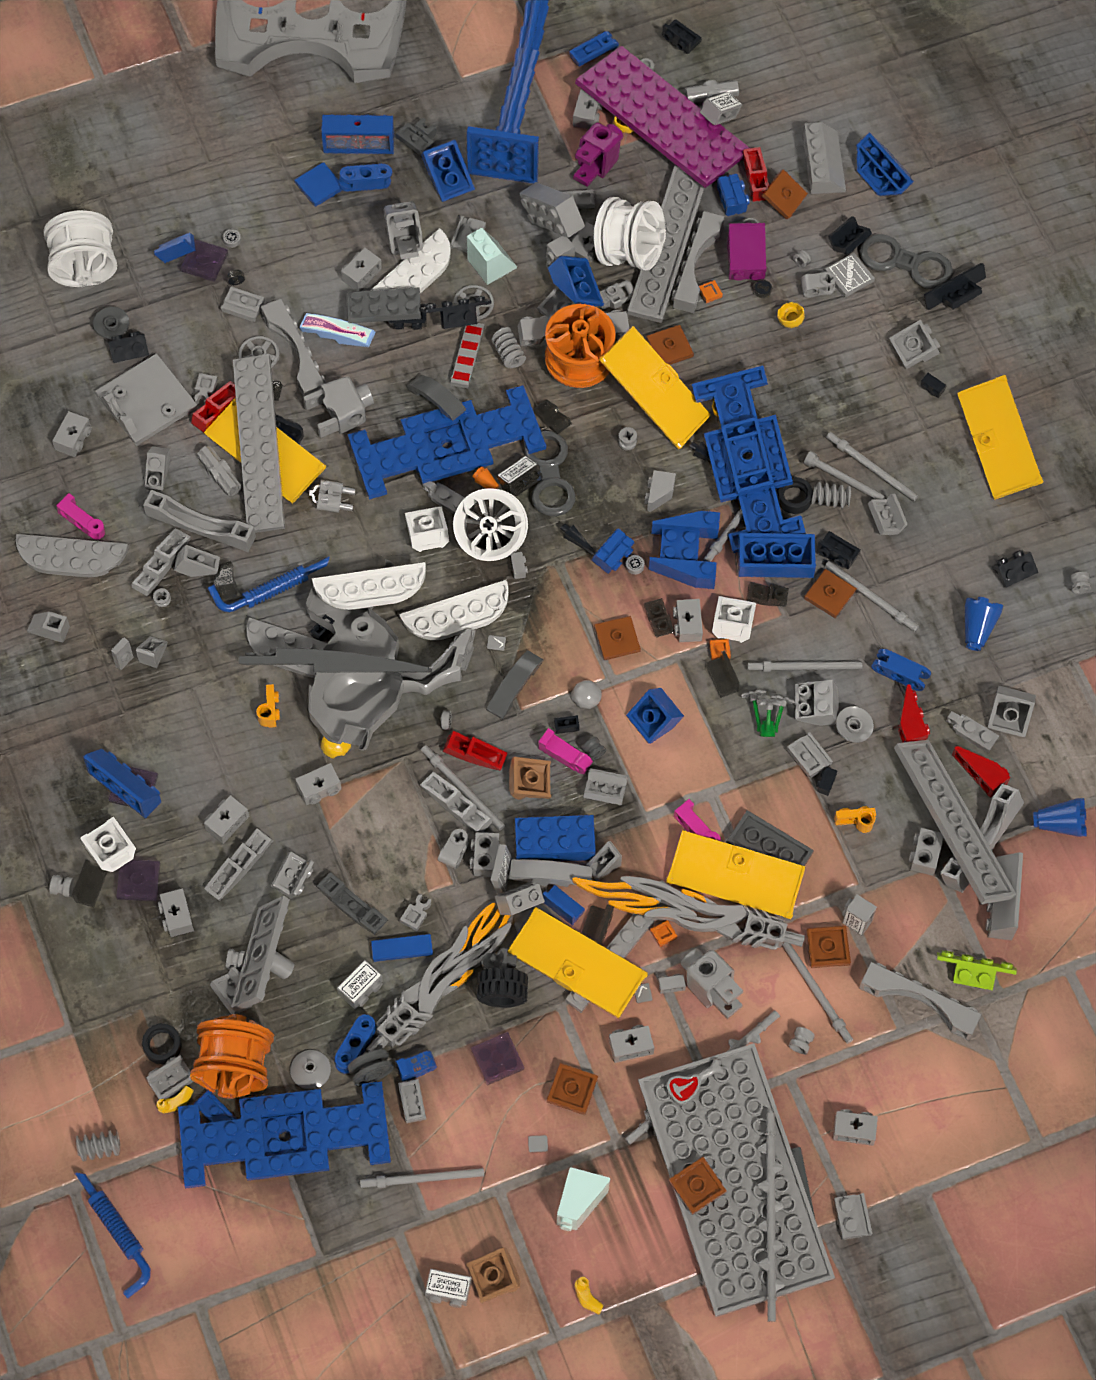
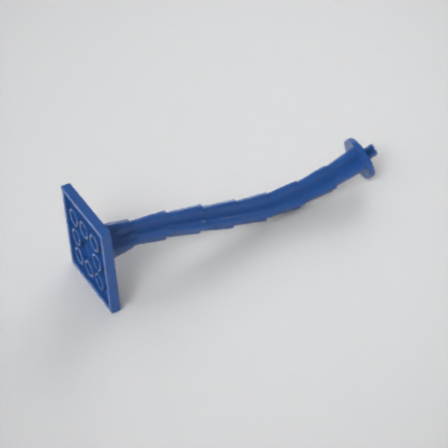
[467,0,549,184]

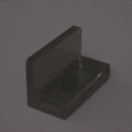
[706,650,739,698]
[72,859,108,908]
[581,905,614,946]

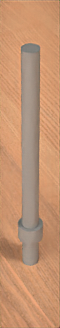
[826,432,918,502]
[703,509,743,562]
[825,561,919,632]
[748,661,862,672]
[421,745,505,831]
[782,942,853,1044]
[360,1168,484,1188]

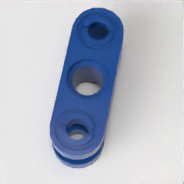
[339,164,392,192]
[871,649,931,691]
[335,1014,376,1074]

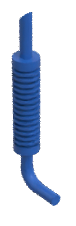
[208,556,330,612]
[74,1173,151,1298]

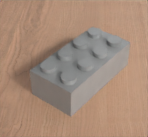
[519,182,585,238]

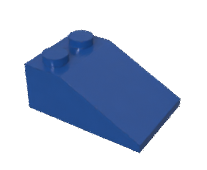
[421,139,475,202]
[548,256,604,307]

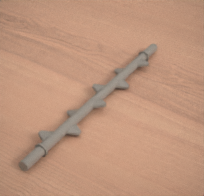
[625,1010,780,1145]
[758,1112,784,1322]

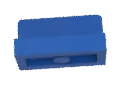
[154,232,196,263]
[542,885,585,925]

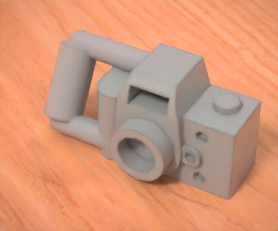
[599,280,634,310]

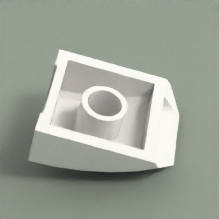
[405,506,449,552]
[712,596,756,643]
[80,817,136,872]

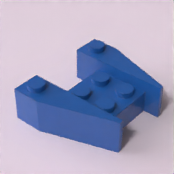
[649,511,720,589]

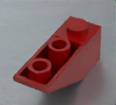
[898,684,930,743]

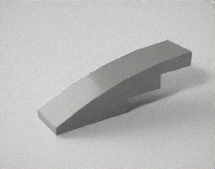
[132,528,191,596]
[420,772,492,833]
[204,828,273,901]
[509,859,592,887]

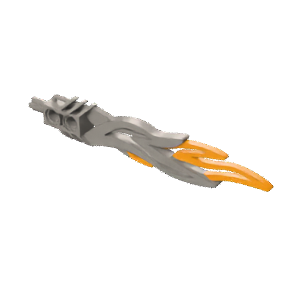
[572,876,805,950]
[366,903,511,1052]

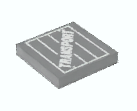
[824,253,875,298]
[491,844,512,895]

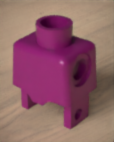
[573,122,623,187]

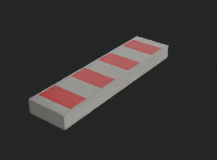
[450,323,484,389]

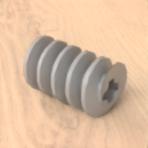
[492,327,526,369]
[812,482,851,509]
[76,1130,121,1161]

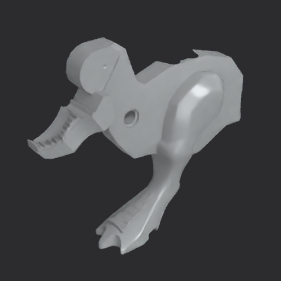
[306,559,476,750]

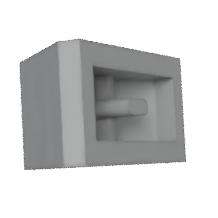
[136,636,168,668]
[586,841,622,881]

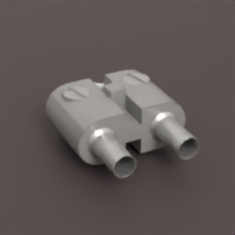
[309,479,355,513]

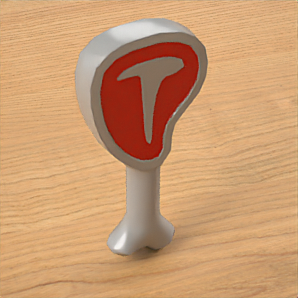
[667,1058,724,1105]

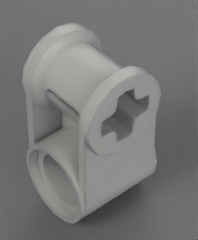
[801,272,836,298]
[438,829,469,869]

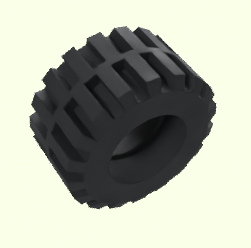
[477,967,528,1008]

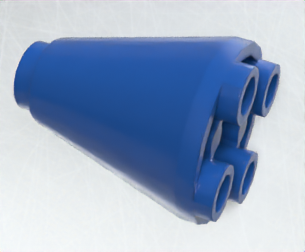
[965,597,1003,651]
[1033,798,1087,837]

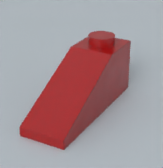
[952,746,1010,797]

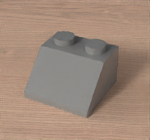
[987,685,1036,737]

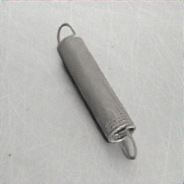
[335,18,343,43]

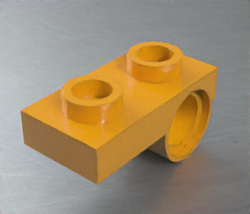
[256,684,280,728]
[834,806,876,833]

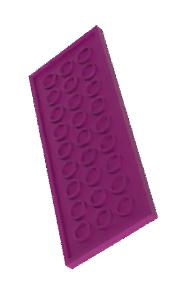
[575,46,750,188]

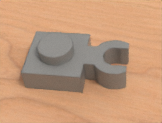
[195,373,218,404]
[400,894,431,932]

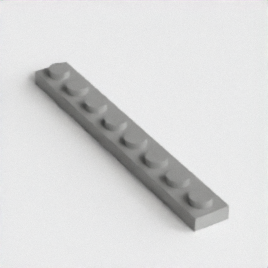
[565,880,668,1013]

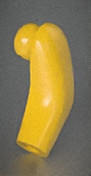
[156,1086,194,1114]
[575,1277,604,1315]

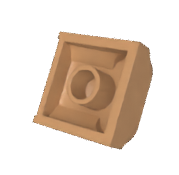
[509,757,551,800]
[466,1247,520,1303]

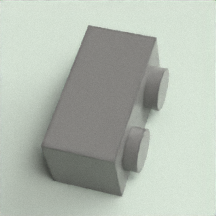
[510,552,528,579]
[658,974,686,994]

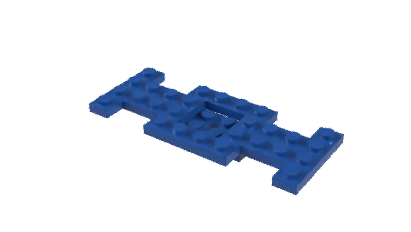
[692,366,806,553]
[348,385,546,499]
[178,1081,391,1189]

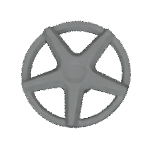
[454,285,494,321]
[238,336,279,368]

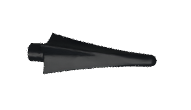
[689,441,732,470]
[561,524,597,556]

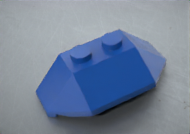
[857,132,914,196]

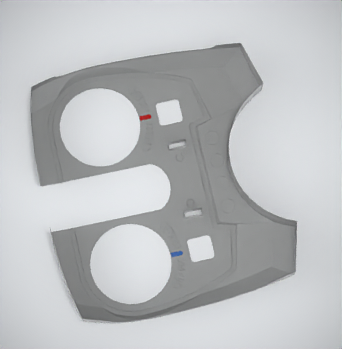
[215,0,407,83]

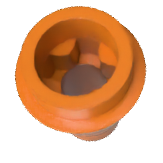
[472,466,500,489]

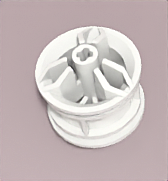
[594,197,666,270]
[44,210,117,287]
[453,489,528,561]

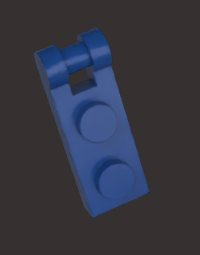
[569,31,619,67]

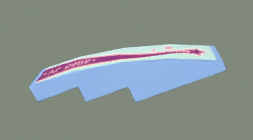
[299,313,376,347]

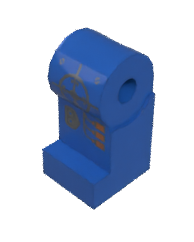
[396,1051,437,1082]

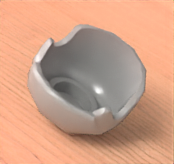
[571,680,602,709]

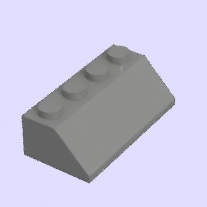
[803,122,846,194]
[985,852,1023,941]

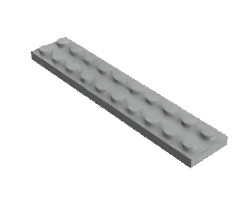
[627,165,705,323]
[233,354,285,533]
[894,740,1017,904]

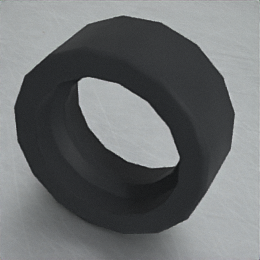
[777,477,813,514]
[142,1023,182,1064]

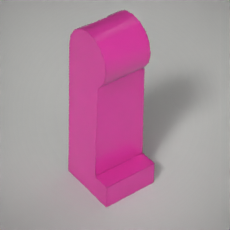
[56,493,105,540]
[539,728,593,774]
[673,799,721,841]

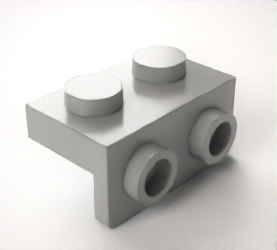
[868,494,907,535]
[584,769,628,805]
[271,851,314,898]
[210,966,252,1014]
[146,1055,194,1100]

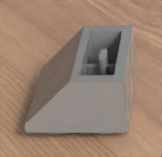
[795,680,839,726]

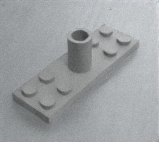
[231,896,294,1012]

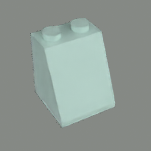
[467,228,517,285]
[557,1167,610,1231]

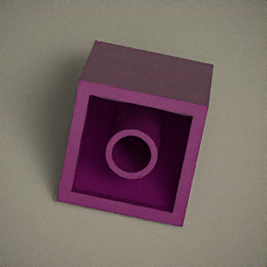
[727,223,766,281]

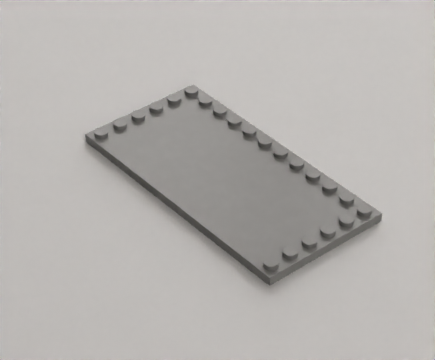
[638,1043,835,1317]

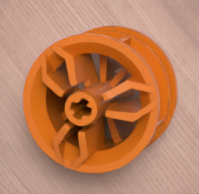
[545,304,615,388]
[190,1014,274,1099]

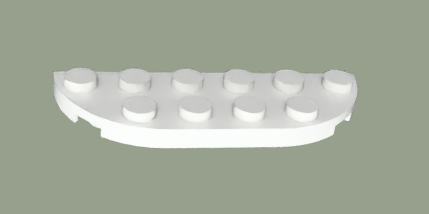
[371,228,451,293]
[312,562,426,610]
[399,580,508,640]

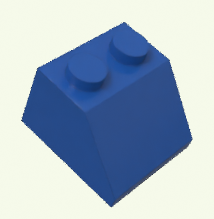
[626,688,684,744]

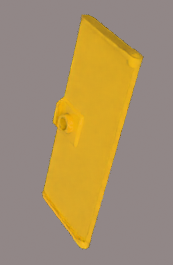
[599,326,711,449]
[957,375,1044,500]
[204,397,326,504]
[666,830,806,920]
[507,907,648,1019]

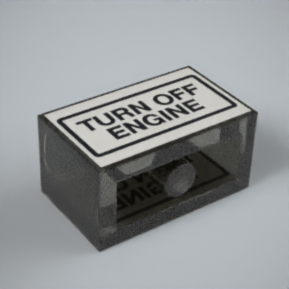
[497,456,543,497]

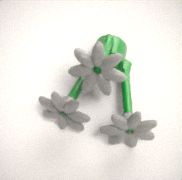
[741,689,795,737]

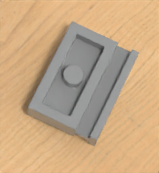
[450,216,486,253]
[221,287,265,322]
[787,732,833,779]
[834,1193,872,1240]

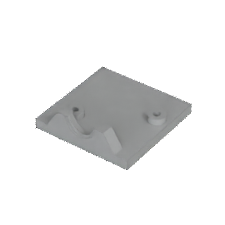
[95,353,198,446]

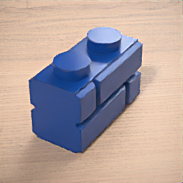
[717,174,750,216]
[592,528,635,574]

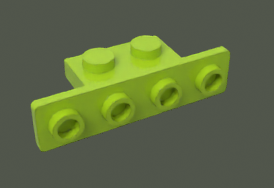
[936,950,1017,990]

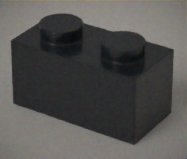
[920,373,946,398]
[310,614,335,641]
[554,715,580,734]
[816,766,838,796]

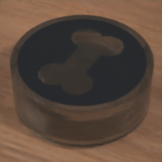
[226,270,245,286]
[754,280,772,298]

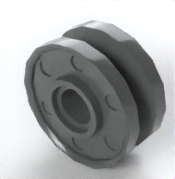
[347,1049,394,1086]

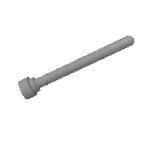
[803,451,885,499]

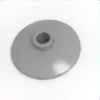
[836,706,874,743]
[290,1050,331,1090]

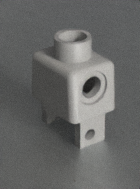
[384,201,423,260]
[303,377,374,438]
[681,948,743,1019]

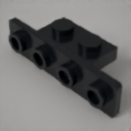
[924,263,986,310]
[419,296,492,329]

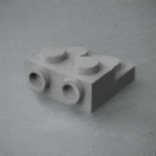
[889,319,941,369]

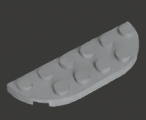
[16,534,129,577]
[247,618,328,678]

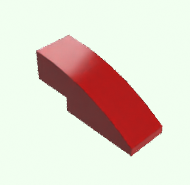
[743,147,769,202]
[191,381,236,433]
[443,731,507,771]

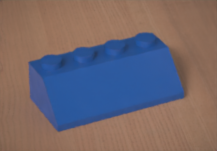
[738,533,816,578]
[83,749,161,819]

